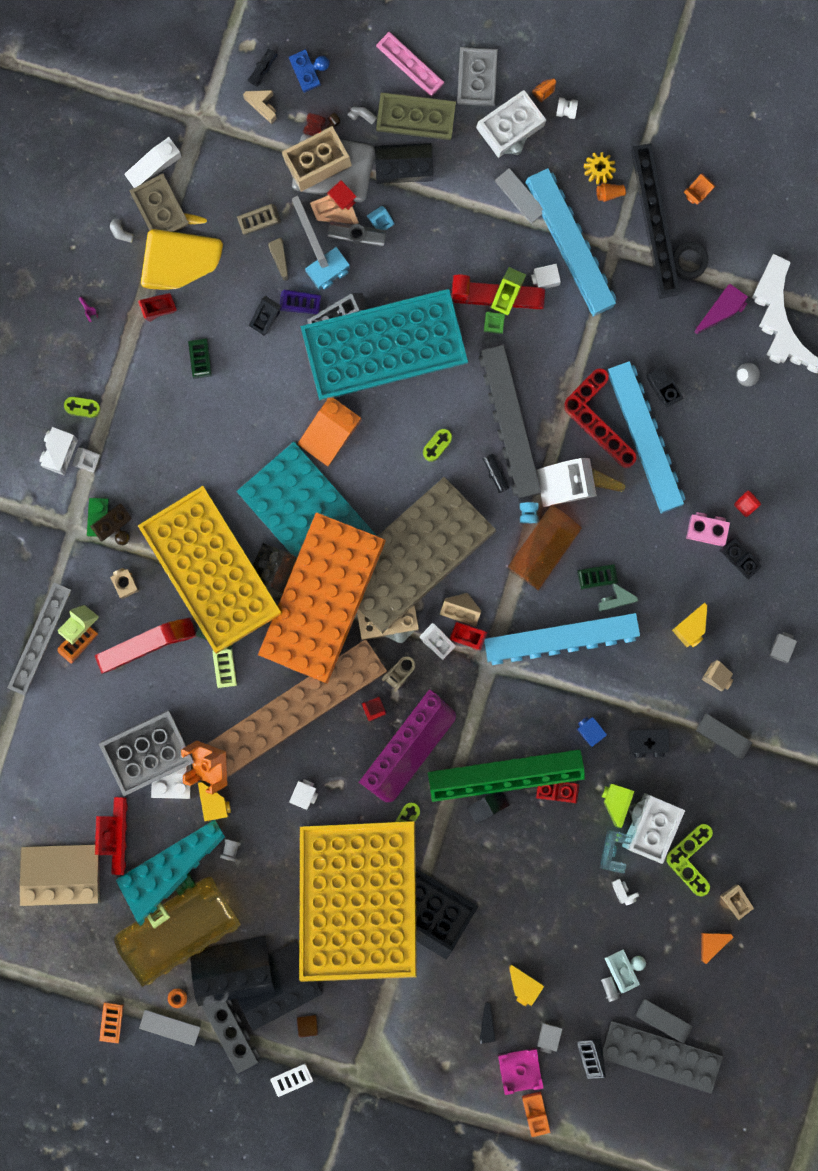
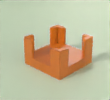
[181,740,227,795]

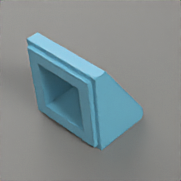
[367,206,395,230]

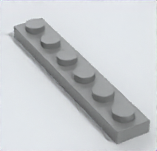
[7,583,72,696]

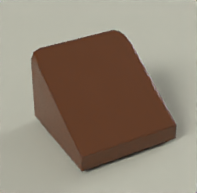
[297,1015,318,1038]

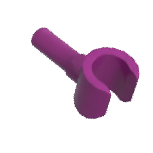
[79,296,99,322]

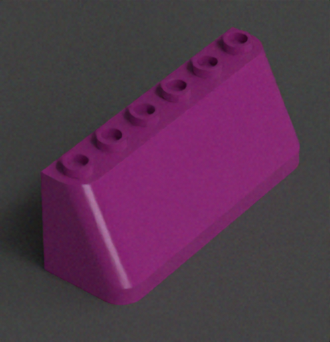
[359,689,456,802]

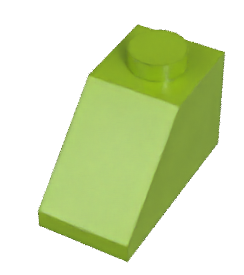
[491,267,526,315]

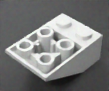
[536,458,597,507]

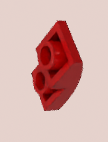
[536,782,579,803]

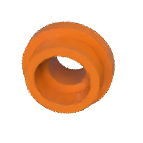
[168,988,187,1008]

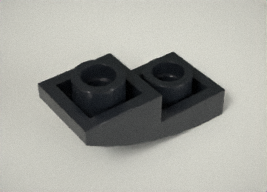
[720,538,762,580]

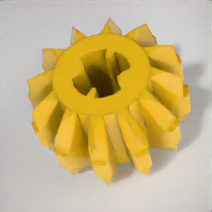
[584,152,616,185]

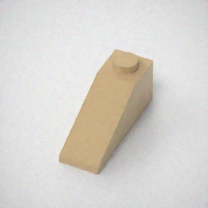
[702,660,733,691]

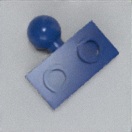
[289,49,330,93]

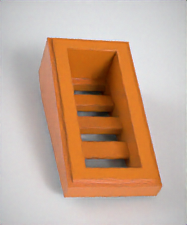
[532,78,556,103]
[57,627,98,664]
[99,1002,124,1043]

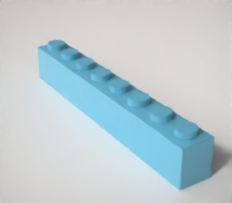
[525,168,616,317]
[607,361,685,514]
[484,613,640,665]

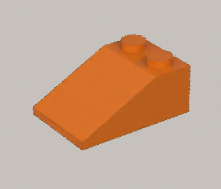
[297,398,362,467]

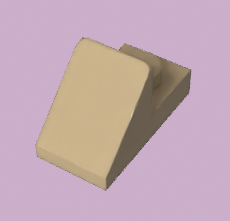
[243,90,277,124]

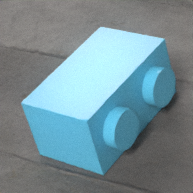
[305,247,350,290]

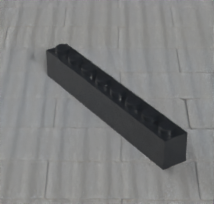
[631,143,680,299]

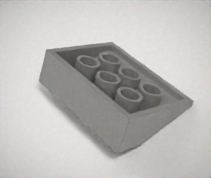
[99,709,194,796]

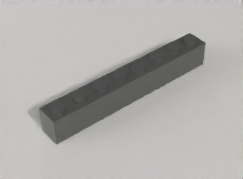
[478,345,541,500]

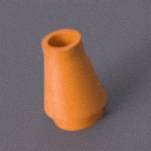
[596,183,626,202]

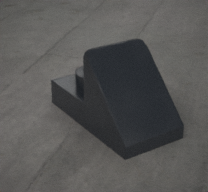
[249,295,281,336]

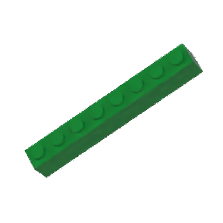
[428,750,585,802]

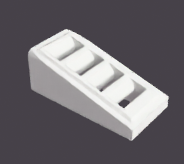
[270,1063,314,1097]

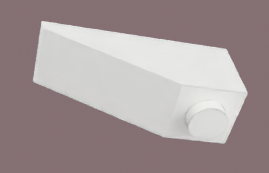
[125,137,182,188]

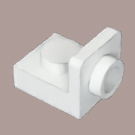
[611,879,639,905]

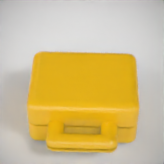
[141,213,223,290]

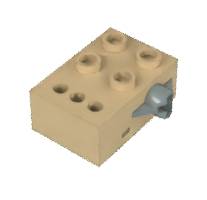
[357,606,419,643]

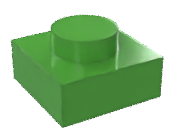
[484,312,505,334]

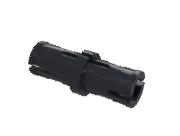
[248,49,278,87]
[482,454,510,493]

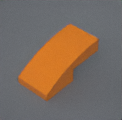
[522,1092,550,1137]

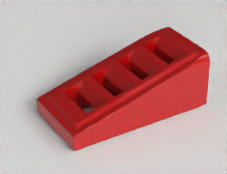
[734,490,761,517]

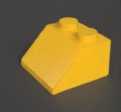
[672,603,707,647]

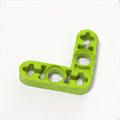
[666,824,713,896]

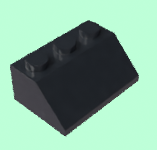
[375,143,433,184]

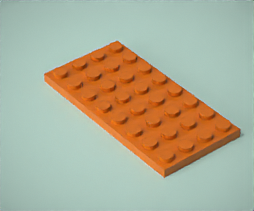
[258,512,386,684]

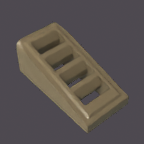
[237,204,281,235]
[268,238,288,281]

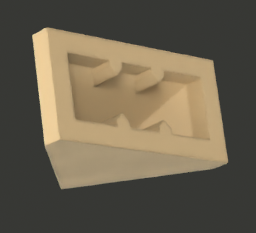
[440,593,481,627]

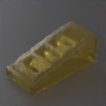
[592,468,626,492]

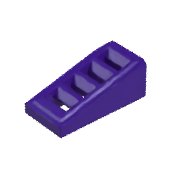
[279,290,321,314]

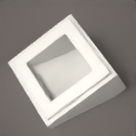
[72,448,100,473]

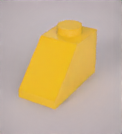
[198,782,231,821]
[509,964,544,1007]

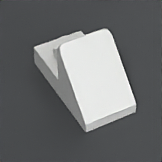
[420,623,456,660]

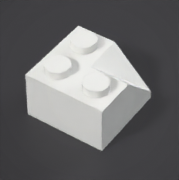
[40,427,78,476]

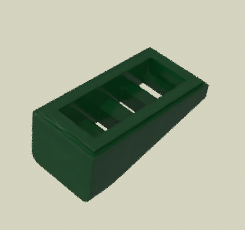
[188,339,212,379]
[577,564,618,590]

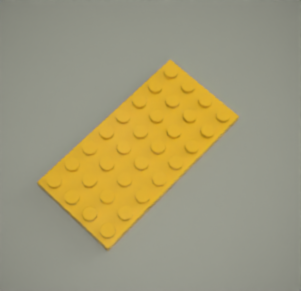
[138,486,282,654]

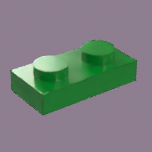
[87,498,109,537]

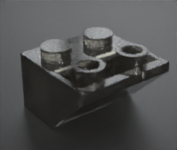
[252,543,297,594]

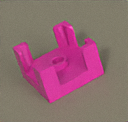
[498,1048,543,1095]

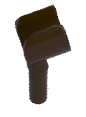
[326,113,340,129]

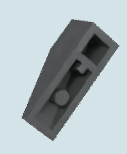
[307,293,369,324]

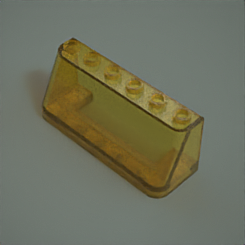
[114,877,241,987]

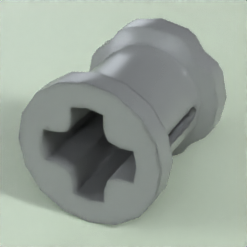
[220,839,241,862]

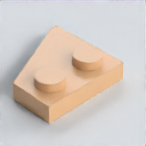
[310,196,359,224]

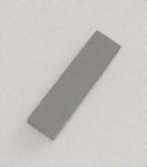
[292,196,329,268]

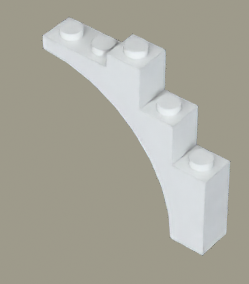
[752,254,818,373]

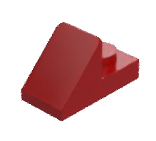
[138,293,177,322]
[449,622,487,651]

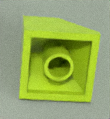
[602,784,634,828]

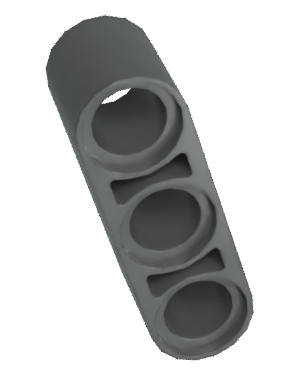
[695,714,753,760]
[635,999,693,1043]

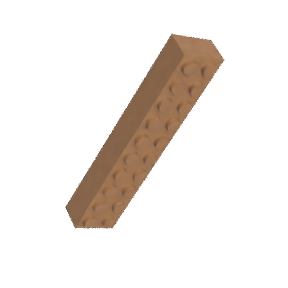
[207,639,387,778]

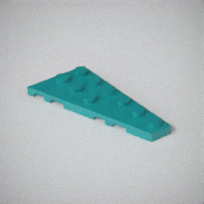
[116,820,225,926]

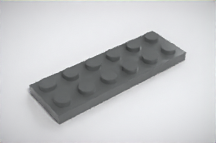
[602,1021,723,1094]

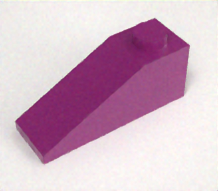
[694,283,748,334]

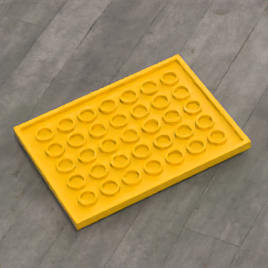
[299,821,417,982]

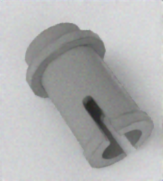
[601,976,620,1002]

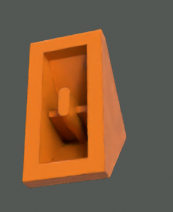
[701,933,733,964]

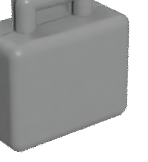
[292,133,375,202]

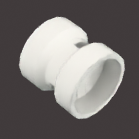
[556,97,578,119]

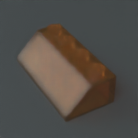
[507,504,582,590]

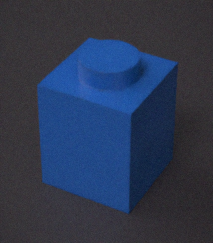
[577,717,607,747]

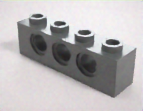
[202,1000,260,1074]

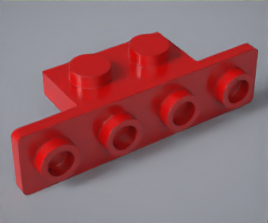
[95,797,128,875]

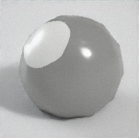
[736,363,760,387]

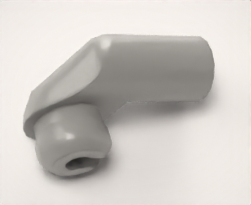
[348,106,377,124]
[110,219,134,243]

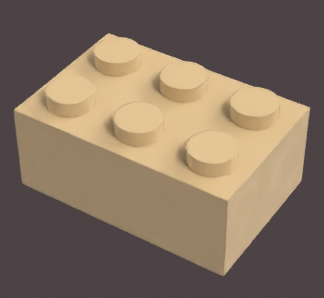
[282,126,352,192]

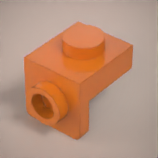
[684,173,716,205]

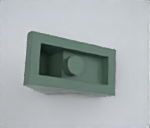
[598,584,638,612]

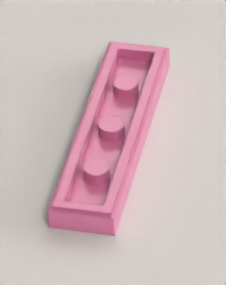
[376,32,444,97]

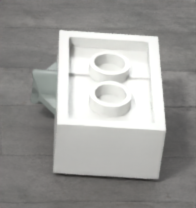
[476,90,546,158]
[622,793,685,864]

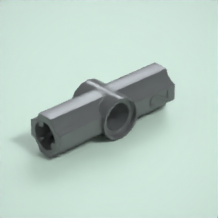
[328,221,387,247]

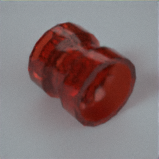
[303,113,326,136]

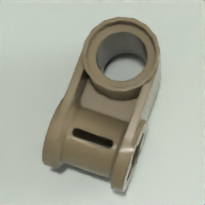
[381,656,416,692]

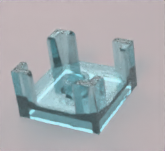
[599,830,633,874]

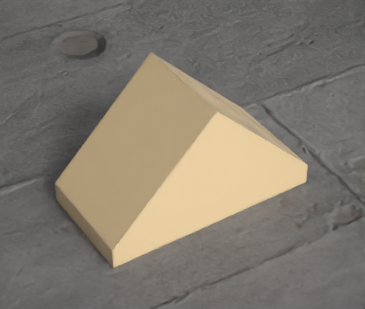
[721,884,754,920]

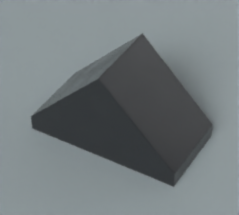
[467,792,510,824]

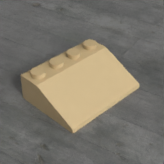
[20,845,100,906]

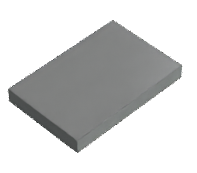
[457,47,498,106]

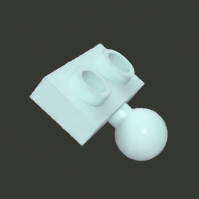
[605,949,646,994]

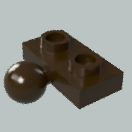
[90,503,132,546]

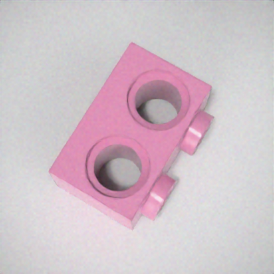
[686,512,730,547]

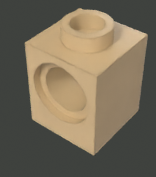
[110,568,139,599]

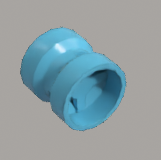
[520,502,539,523]

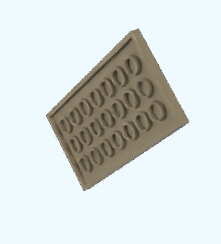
[358,477,496,634]

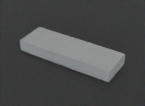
[495,168,543,224]
[139,1010,201,1046]

